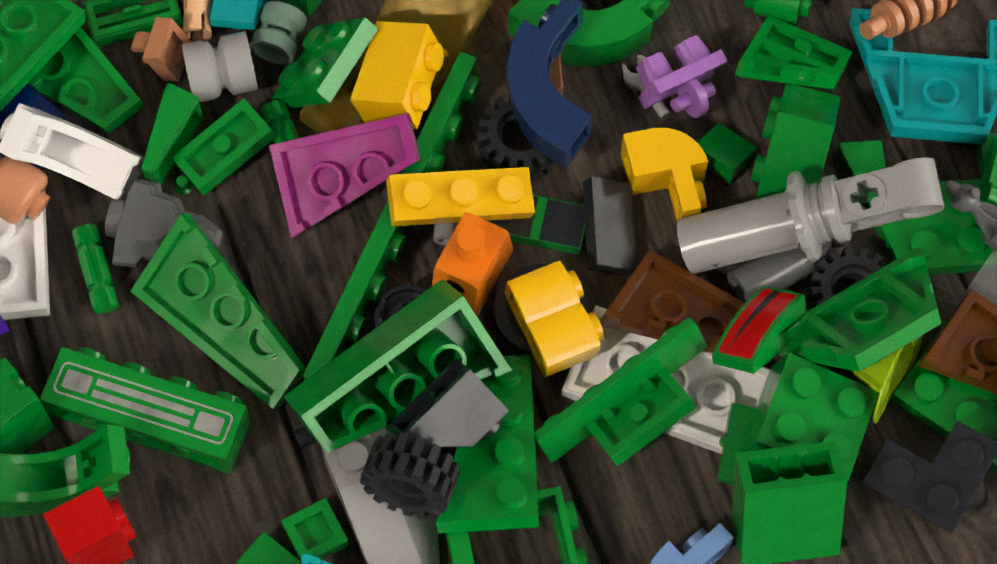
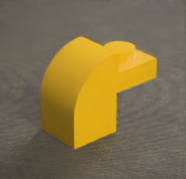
[621,128,708,222]

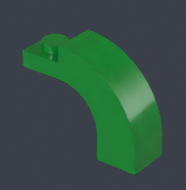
[508,0,670,67]
[0,425,130,517]

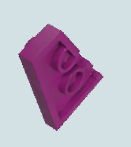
[269,113,420,238]

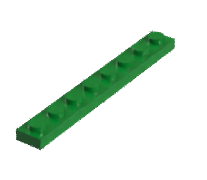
[303,51,482,381]

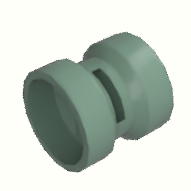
[249,1,307,65]

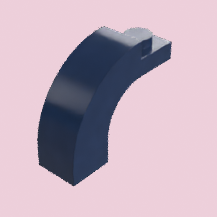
[507,0,593,169]

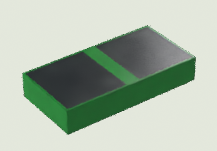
[489,195,586,255]

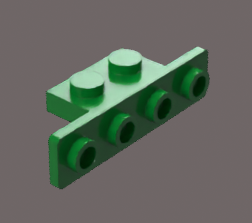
[534,317,707,467]

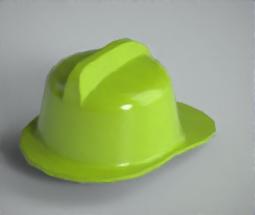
[850,336,922,424]

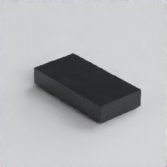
[583,176,637,277]

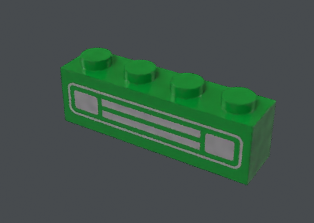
[40,347,251,474]

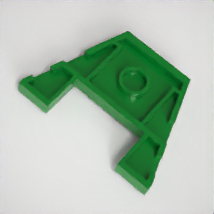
[837,133,997,275]

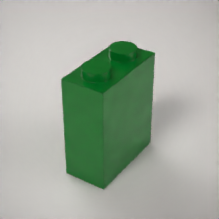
[731,441,847,564]

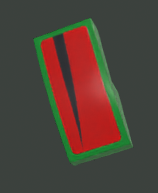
[712,286,806,374]

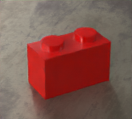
[43,486,136,564]

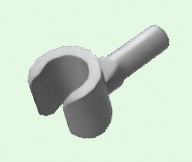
[622,55,670,119]

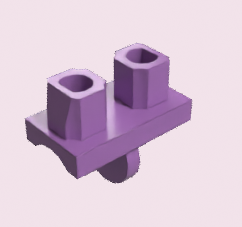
[636,35,728,118]

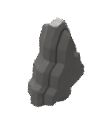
[105,176,224,268]

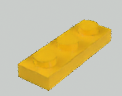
[386,167,535,226]

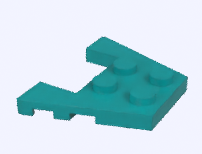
[849,8,997,145]

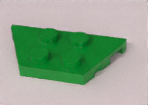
[776,247,942,372]

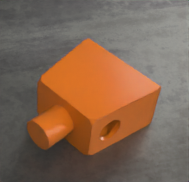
[432,212,513,316]

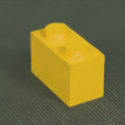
[350,21,444,129]

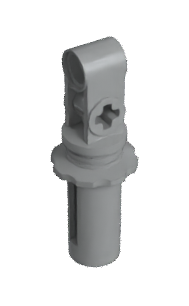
[677,157,944,274]

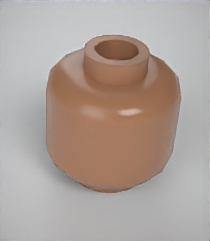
[0,156,51,225]

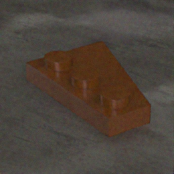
[601,250,745,354]
[917,289,997,395]

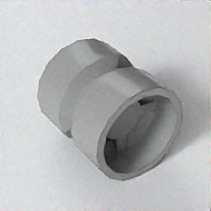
[182,31,258,103]

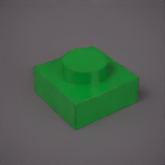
[281,498,349,561]

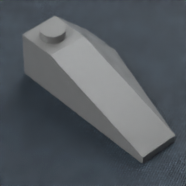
[322,427,440,564]

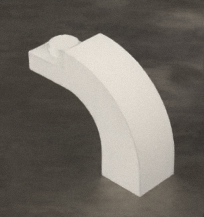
[0,103,144,200]

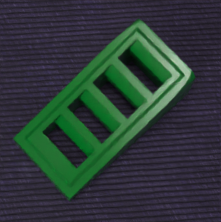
[141,83,204,186]

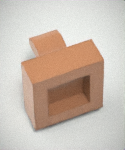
[131,17,192,81]

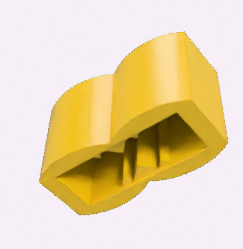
[505,260,604,378]

